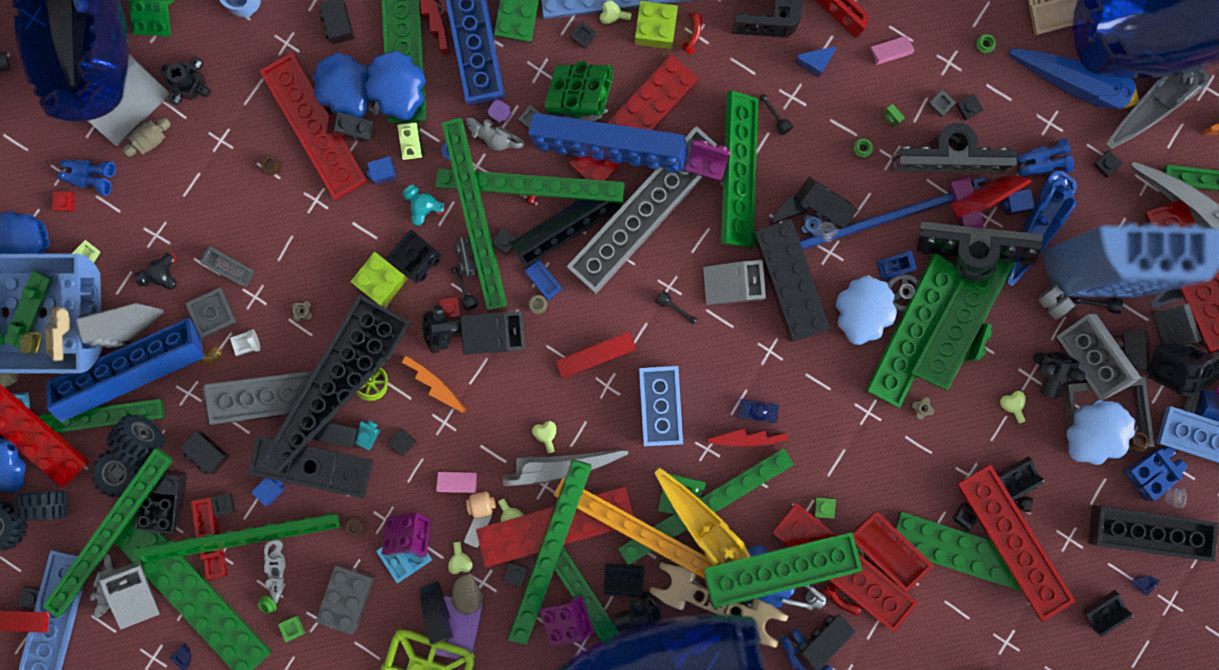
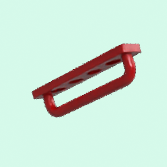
[816,0,868,38]

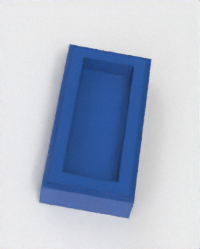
[524,260,563,301]

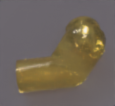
[199,347,222,364]

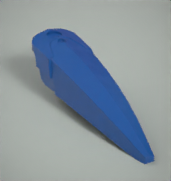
[1008,48,1136,109]
[1006,170,1077,286]

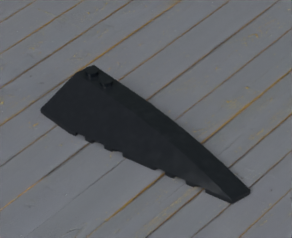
[259,294,411,475]

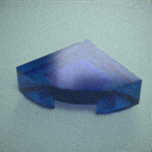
[1131,576,1160,596]
[170,643,191,670]

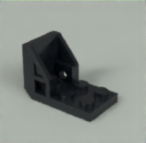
[732,0,802,38]
[1148,344,1219,396]

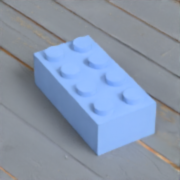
[639,366,683,446]

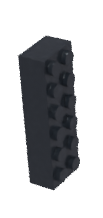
[752,219,830,342]
[1088,505,1219,562]

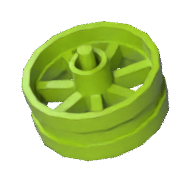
[356,368,388,401]

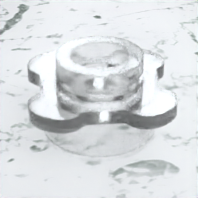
[815,222,839,243]

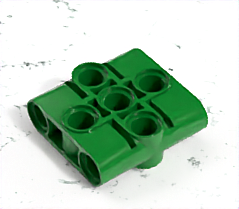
[545,61,613,118]

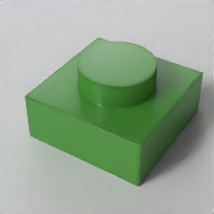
[883,104,905,127]
[814,497,836,519]
[278,615,305,642]

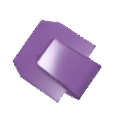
[487,100,512,123]

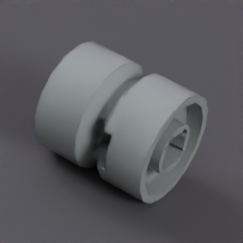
[1037,284,1075,320]

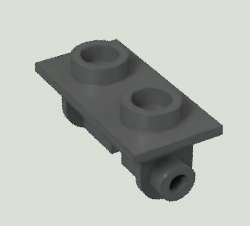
[454,238,478,279]

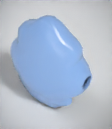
[835,276,897,345]
[1066,400,1135,465]

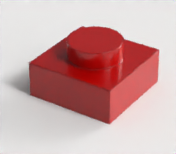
[52,192,75,212]
[439,297,461,319]

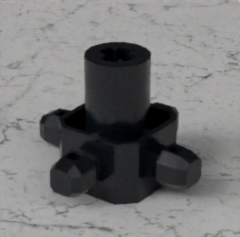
[160,56,211,106]
[422,306,462,354]
[1033,351,1086,398]
[614,591,661,643]

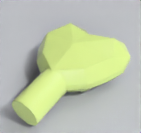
[600,1,631,24]
[1000,391,1026,423]
[532,421,557,454]
[498,499,524,522]
[448,542,472,575]

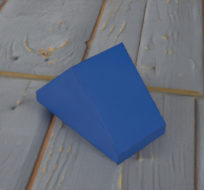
[795,46,836,77]
[877,251,916,280]
[1196,389,1219,422]

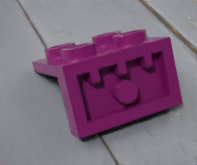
[684,139,731,182]
[382,513,431,558]
[539,595,594,646]

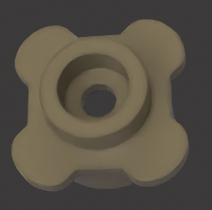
[292,301,312,321]
[912,397,935,420]

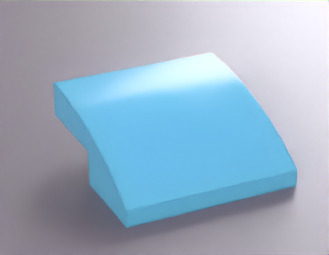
[376,547,432,584]

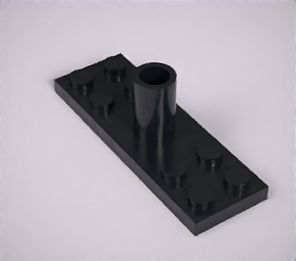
[248,435,373,499]

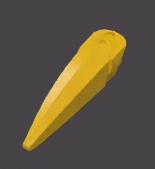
[654,468,750,566]

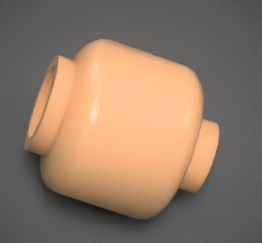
[466,492,496,519]

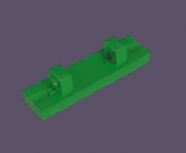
[3,271,53,349]

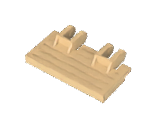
[1028,0,1109,35]
[45,306,70,360]

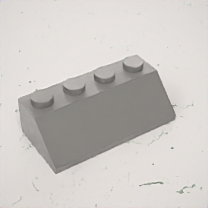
[1056,314,1141,400]

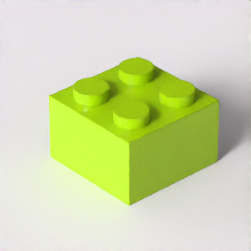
[635,1,678,49]
[350,252,408,308]

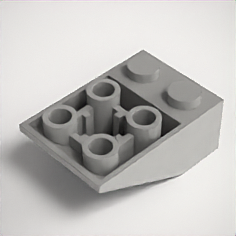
[703,260,766,305]
[100,561,160,630]

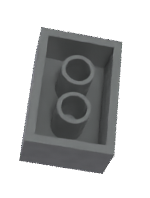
[315,563,376,635]

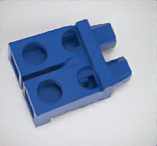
[1123,446,1188,501]

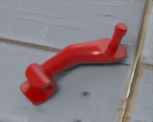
[681,12,702,55]
[822,583,863,615]

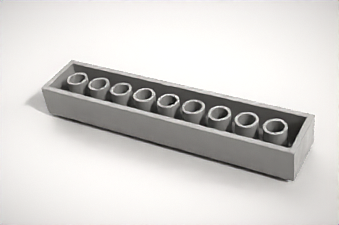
[567,126,717,295]

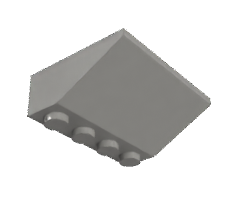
[68,49,171,147]
[76,304,164,349]

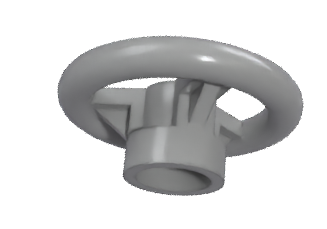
[888,274,919,311]

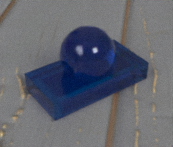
[738,399,779,423]

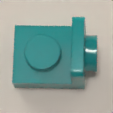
[355,419,381,451]

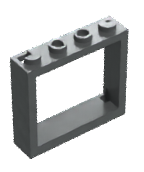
[1062,377,1154,453]

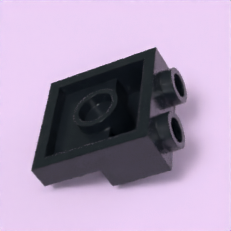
[386,229,442,284]

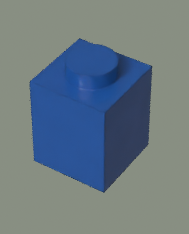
[366,157,398,185]
[1001,189,1035,215]
[251,478,286,506]

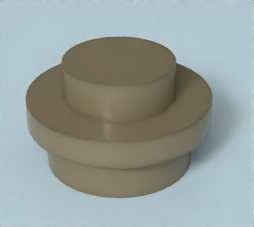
[528,295,548,314]

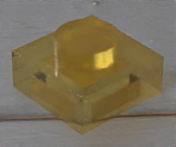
[20,332,43,354]

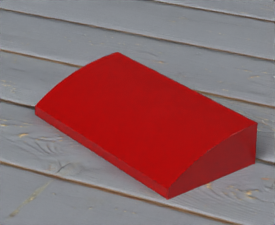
[951,176,1031,218]
[852,510,934,593]

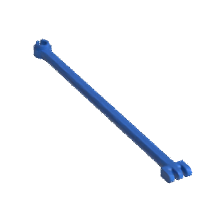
[799,177,986,249]

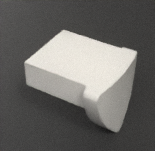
[230,329,260,356]

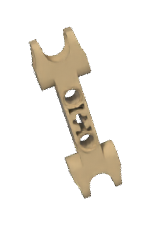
[650,562,788,647]

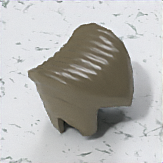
[451,575,483,615]

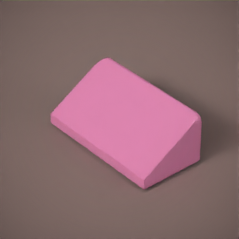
[870,36,915,65]
[436,472,477,493]

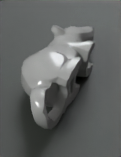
[466,117,524,151]
[264,539,286,604]
[90,554,116,619]

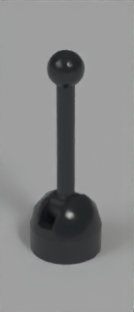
[760,94,794,136]
[451,267,479,311]
[655,290,697,324]
[1074,297,1123,314]
[1013,496,1033,513]

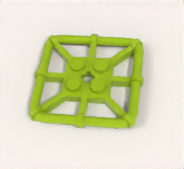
[381,628,475,670]

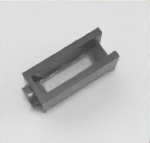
[200,246,256,287]

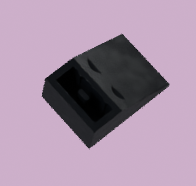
[460,311,526,355]
[134,470,187,534]

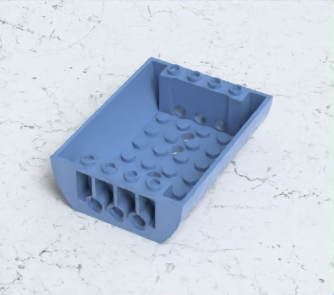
[1043,223,1219,298]
[0,254,102,373]

